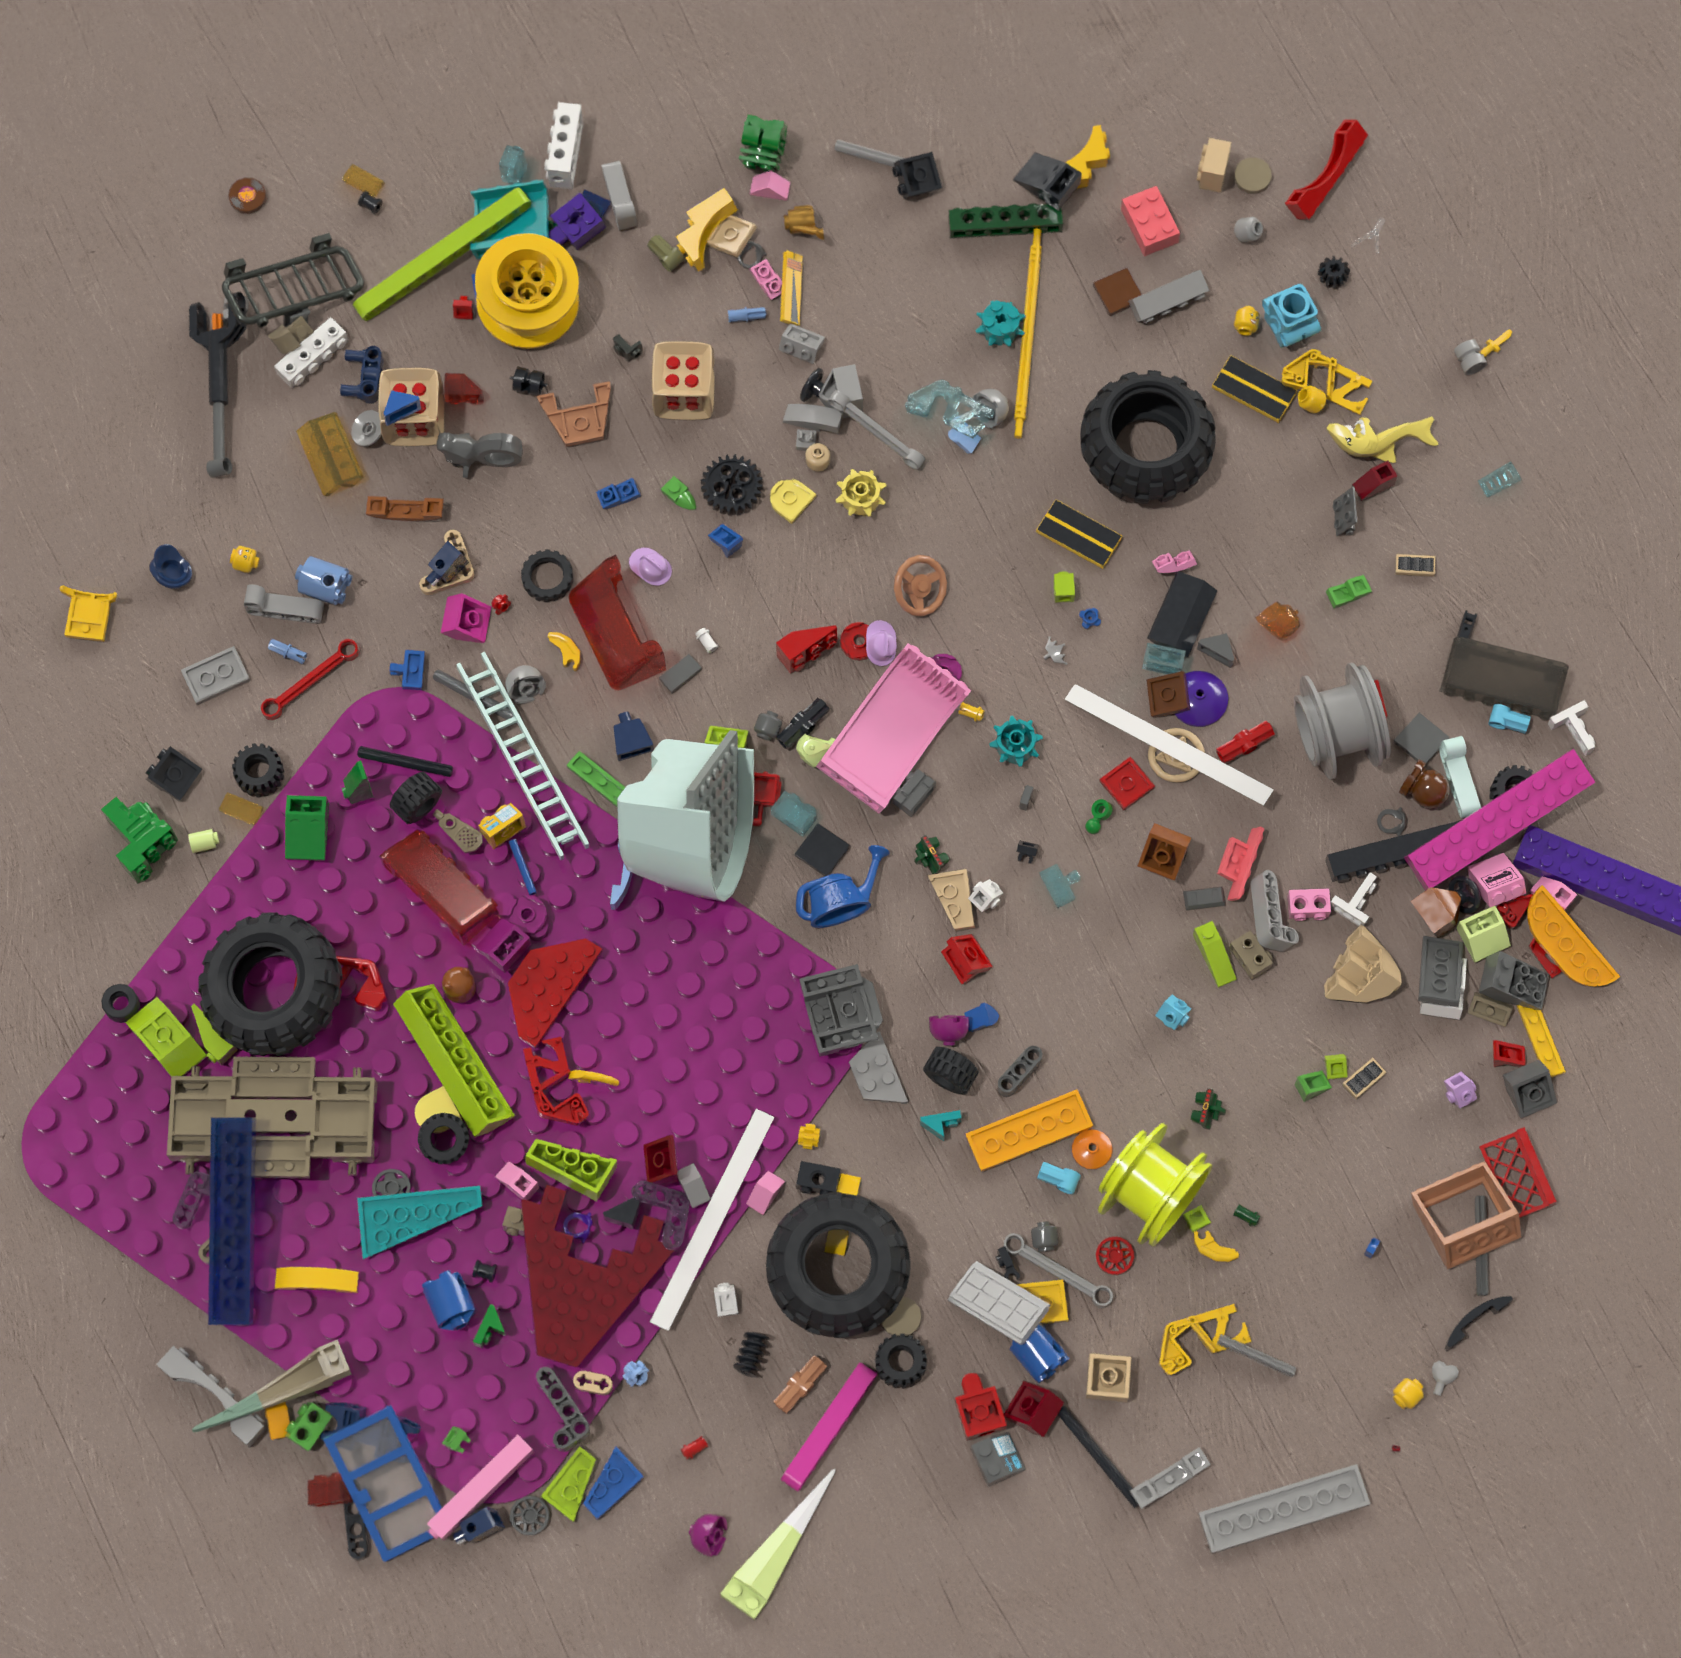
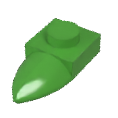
[661,476,696,510]

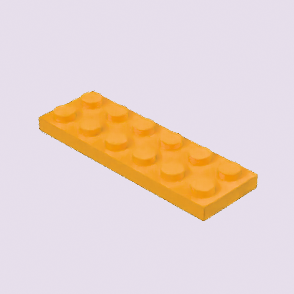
[965,1089,1093,1172]

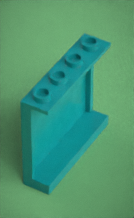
[471,180,549,259]

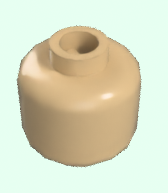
[805,443,830,472]

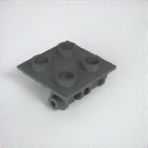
[1333,486,1357,536]

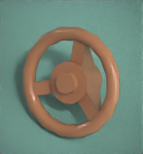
[894,555,947,617]

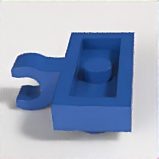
[389,650,425,690]

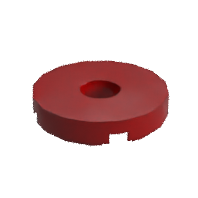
[840,622,869,661]

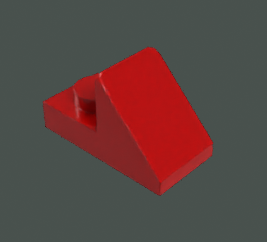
[1493,1040,1526,1067]

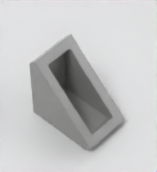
[678,1164,711,1209]

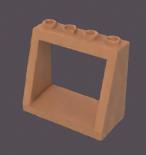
[1411,1161,1521,1270]

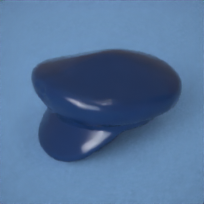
[149,544,192,589]

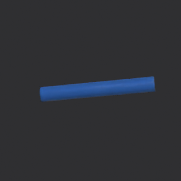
[509,839,537,896]

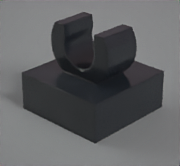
[1016,840,1039,864]

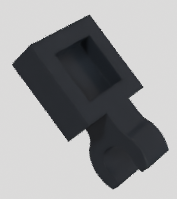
[995,1246,1020,1281]

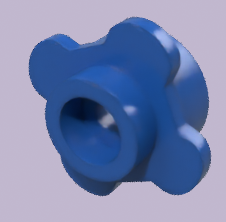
[1079,608,1101,629]

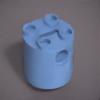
[295,556,352,605]

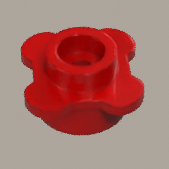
[491,594,511,615]

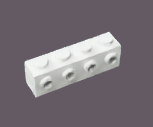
[274,317,348,388]

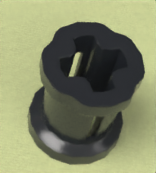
[358,191,383,214]
[472,1260,497,1283]

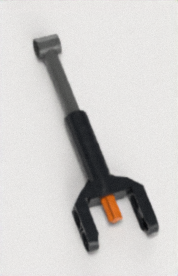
[189,292,246,478]

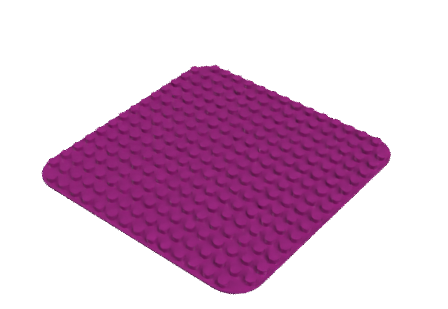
[21,687,863,1504]

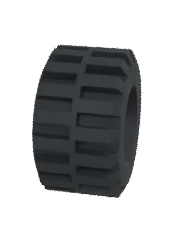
[232,743,284,797]
[1489,765,1533,800]
[389,772,442,824]
[923,1047,979,1095]
[418,1113,469,1164]
[875,1333,927,1389]

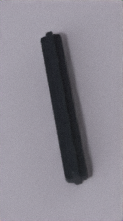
[357,746,453,777]

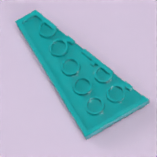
[357,1186,482,1259]

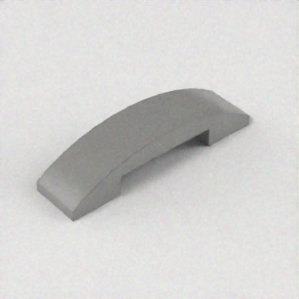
[1130,1447,1211,1509]

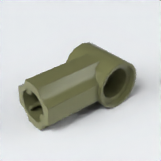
[647,235,685,272]

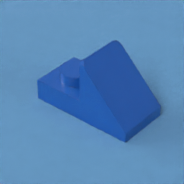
[708,524,743,558]

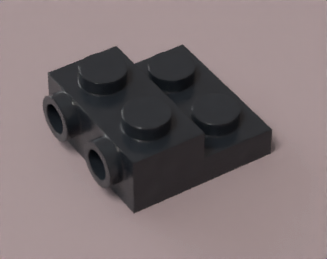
[892,152,943,199]
[145,746,202,801]

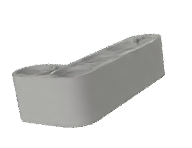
[601,160,637,230]
[244,584,324,624]
[1251,870,1299,952]

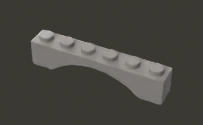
[156,1346,266,1448]

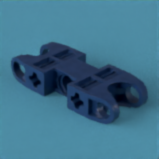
[320,1402,421,1462]

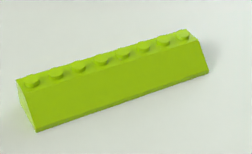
[393,984,515,1137]

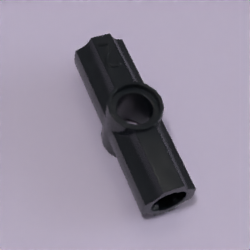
[776,698,830,750]

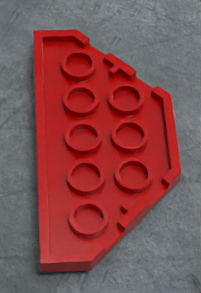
[508,938,603,1049]

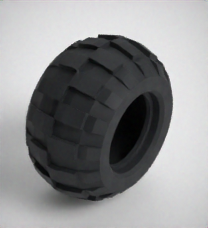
[1080,370,1216,504]
[766,1192,910,1338]

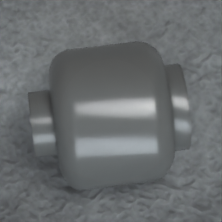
[754,711,782,741]
[1031,1221,1059,1252]

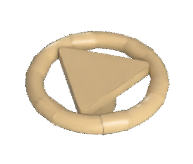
[1148,728,1205,783]

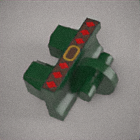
[914,835,949,874]
[1191,1088,1226,1130]

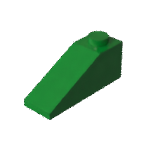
[342,761,374,804]

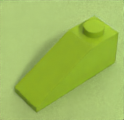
[1193,921,1237,988]
[191,1004,238,1066]

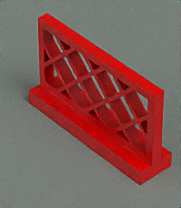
[1479,1127,1557,1218]

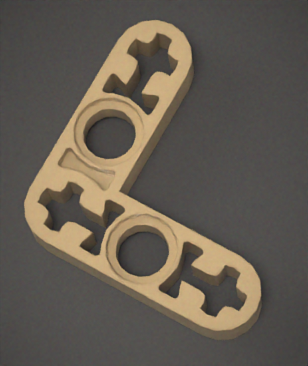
[419,530,474,595]

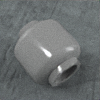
[1234,217,1263,242]

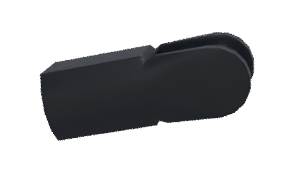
[1455,610,1477,646]

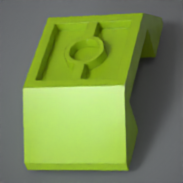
[125,997,207,1077]

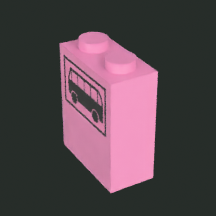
[1468,853,1526,907]

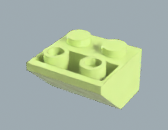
[1456,906,1511,963]

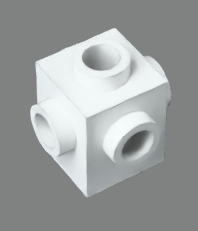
[968,879,1003,912]

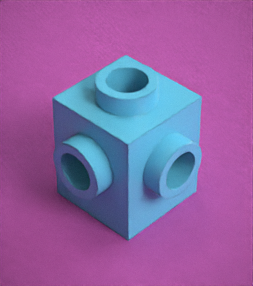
[1155,994,1191,1030]

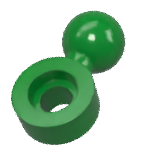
[1085,799,1112,834]

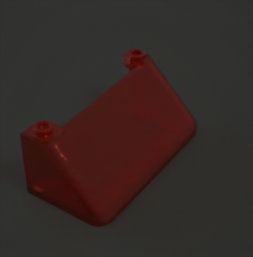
[568,555,666,690]

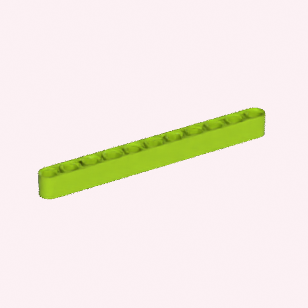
[353,188,532,321]

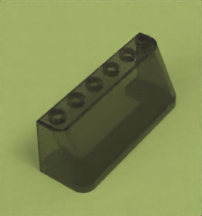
[1439,637,1569,721]

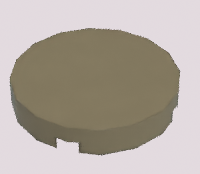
[1234,157,1272,194]
[882,1297,921,1336]

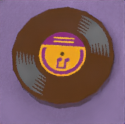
[228,178,267,214]

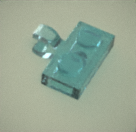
[1039,864,1080,908]

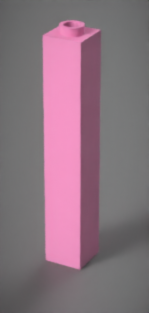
[427,1435,534,1541]

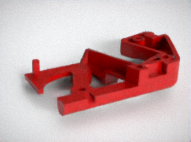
[1496,894,1562,979]
[293,956,387,1011]
[523,1037,589,1126]

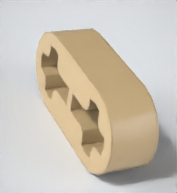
[573,1371,613,1395]

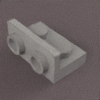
[779,323,825,364]

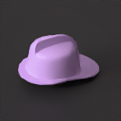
[629,548,672,586]
[866,620,897,666]

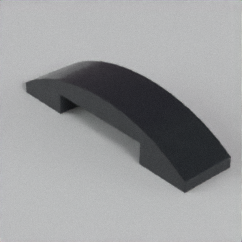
[1444,1296,1513,1352]

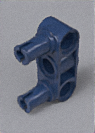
[340,346,383,404]

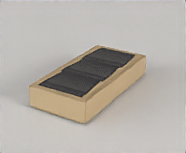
[1395,554,1435,577]
[1342,1058,1386,1099]

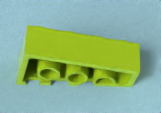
[526,1139,617,1201]

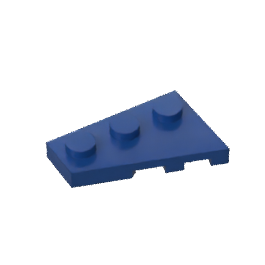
[583,1447,644,1520]

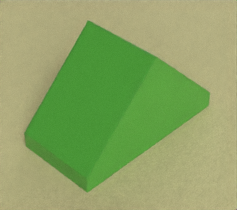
[1295,1071,1332,1102]

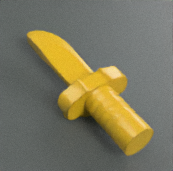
[1479,330,1512,357]

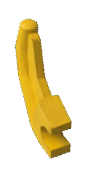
[548,632,580,671]
[569,1070,619,1086]
[1193,1231,1239,1262]

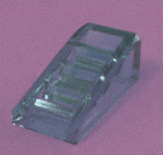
[1477,461,1521,498]

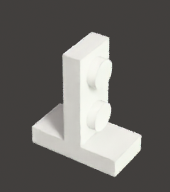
[1548,700,1595,756]
[1330,873,1377,926]

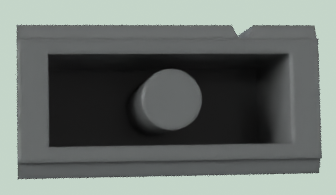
[893,769,936,817]

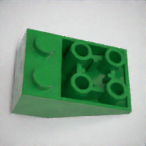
[285,795,330,861]

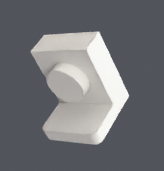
[714,1283,738,1316]

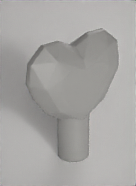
[1432,1361,1459,1396]

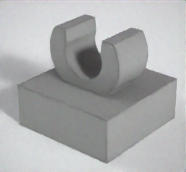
[796,429,816,451]

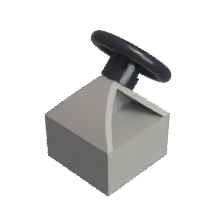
[800,364,863,418]

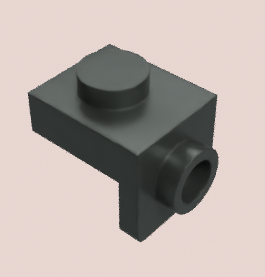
[613,334,643,362]

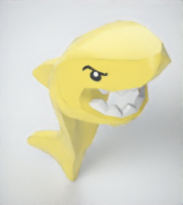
[1327,416,1438,463]

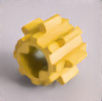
[798,1123,820,1150]

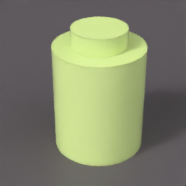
[188,829,219,853]

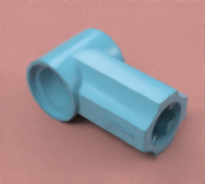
[1488,704,1530,734]
[1037,1162,1081,1194]

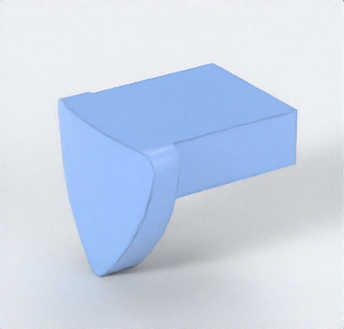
[948,422,981,454]

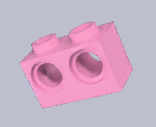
[1287,889,1331,921]

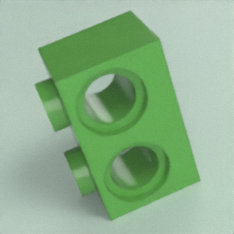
[285,1402,332,1451]

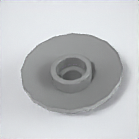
[351,410,381,447]

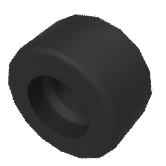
[101,984,140,1023]

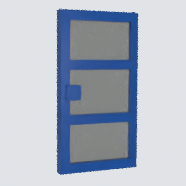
[323,1405,442,1562]

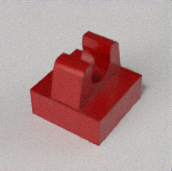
[453,295,473,320]

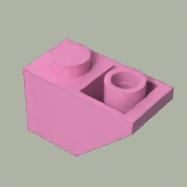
[1529,876,1577,911]
[495,1161,539,1200]

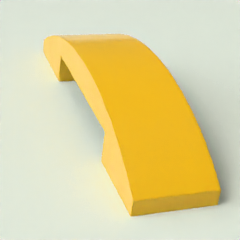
[824,1174,861,1256]
[275,1267,359,1293]

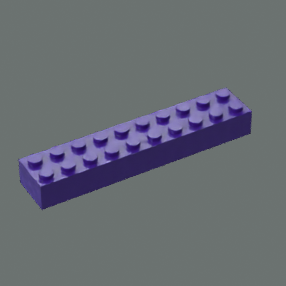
[1512,825,1681,936]

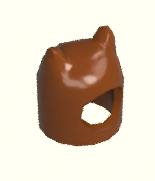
[442,967,476,1003]

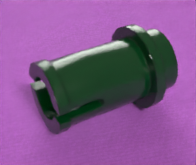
[1233,1204,1261,1227]

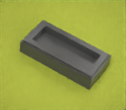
[659,654,702,693]

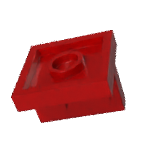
[941,934,993,984]

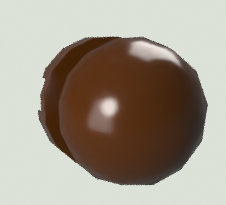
[1399,759,1450,809]

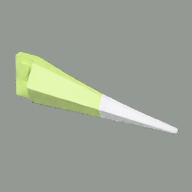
[720,1469,835,1620]

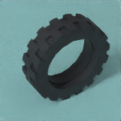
[521,549,573,603]

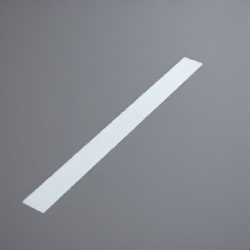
[1065,684,1273,805]
[650,1109,774,1331]

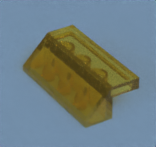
[296,412,364,496]

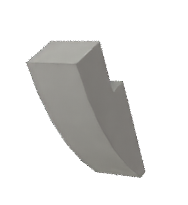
[783,404,843,434]

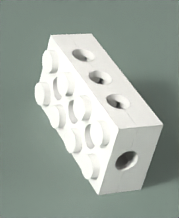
[545,102,583,189]

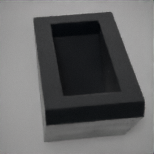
[603,1195,642,1229]

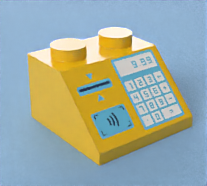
[478,803,526,849]

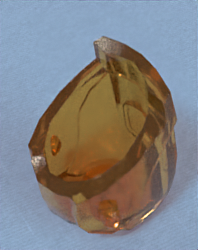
[1255,601,1300,641]

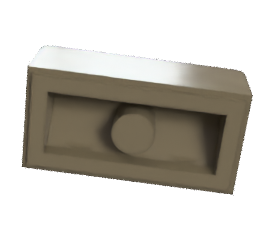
[1468,992,1513,1027]

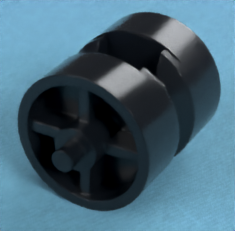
[510,366,548,396]

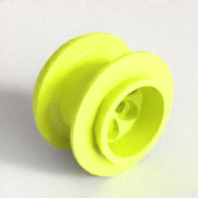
[1098,1123,1212,1246]

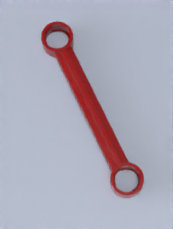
[261,639,359,720]

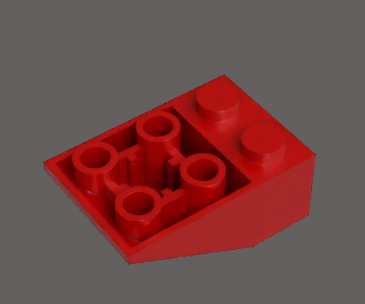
[776,625,837,674]

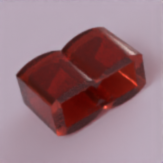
[307,1472,351,1507]

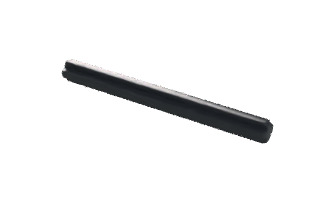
[1057,1406,1139,1508]

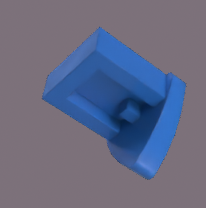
[964,1003,999,1032]

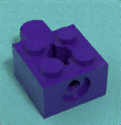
[549,193,606,250]

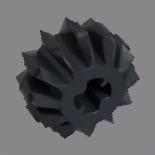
[1318,256,1350,289]

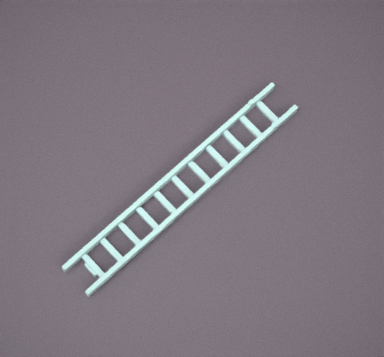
[456,652,589,860]

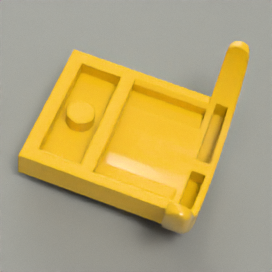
[60,586,117,642]

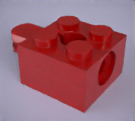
[955,1373,1007,1441]

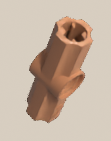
[773,1355,827,1414]

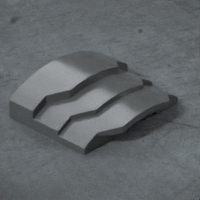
[799,964,883,1057]

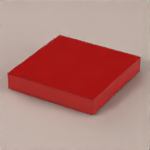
[1099,757,1155,811]

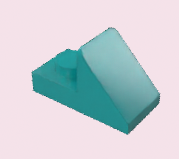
[920,1110,962,1141]

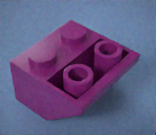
[475,918,532,973]

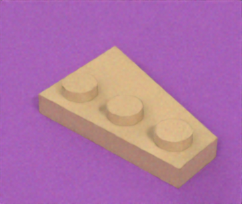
[928,869,975,931]

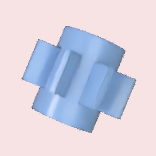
[622,1360,649,1387]

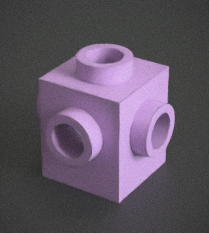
[1444,1072,1477,1108]

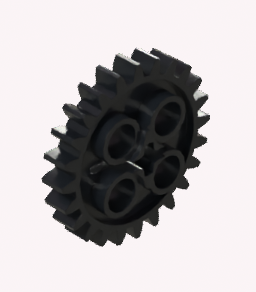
[701,454,763,515]

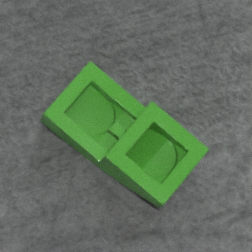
[1326,575,1372,608]

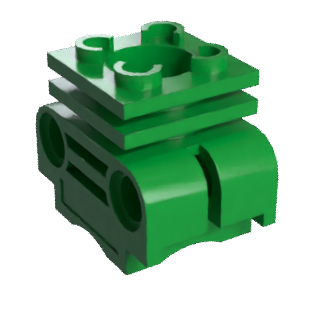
[739,114,788,172]

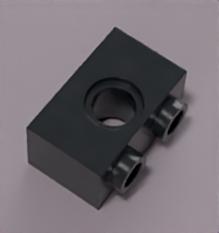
[796,1161,841,1196]

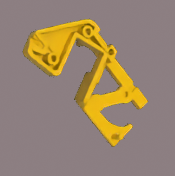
[1281,349,1372,415]
[1159,1304,1251,1375]

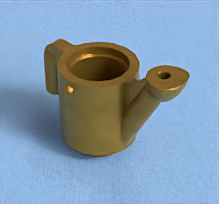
[784,205,824,240]

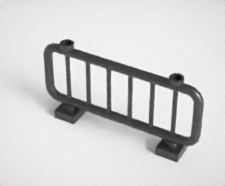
[222,233,364,328]

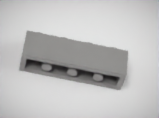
[1128,269,1209,323]

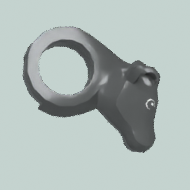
[436,432,523,478]

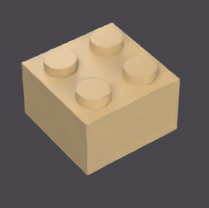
[1197,138,1231,193]
[1086,1353,1131,1402]

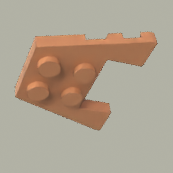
[537,381,611,447]

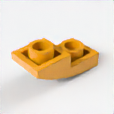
[264,1401,290,1440]

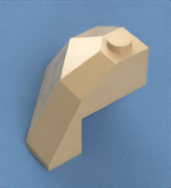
[1324,924,1402,1002]

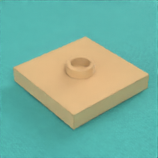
[706,215,757,258]

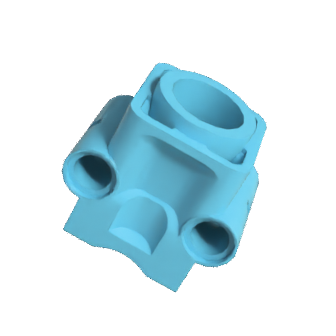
[1262,284,1321,348]

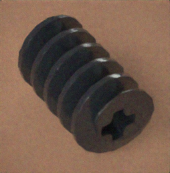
[733,1332,770,1378]

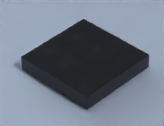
[795,823,850,876]

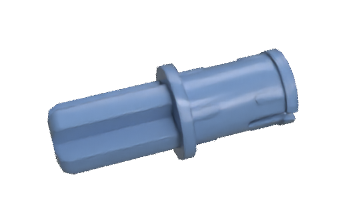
[728,307,766,322]
[268,639,307,664]

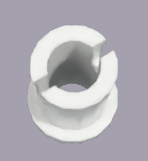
[695,628,718,653]

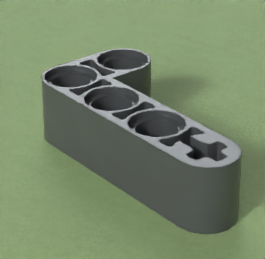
[536,1367,590,1452]

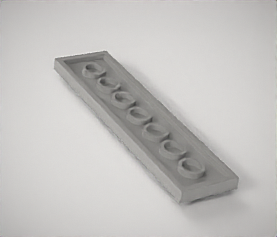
[1198,1464,1370,1554]

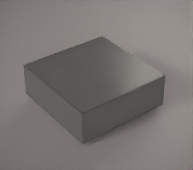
[1019,785,1033,811]

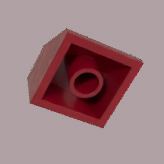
[643,1135,679,1186]
[1003,1381,1064,1438]

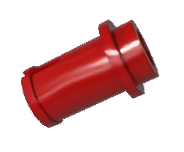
[680,1436,708,1460]

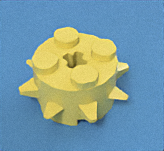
[836,469,886,517]

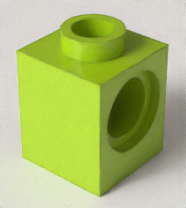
[1053,571,1075,603]

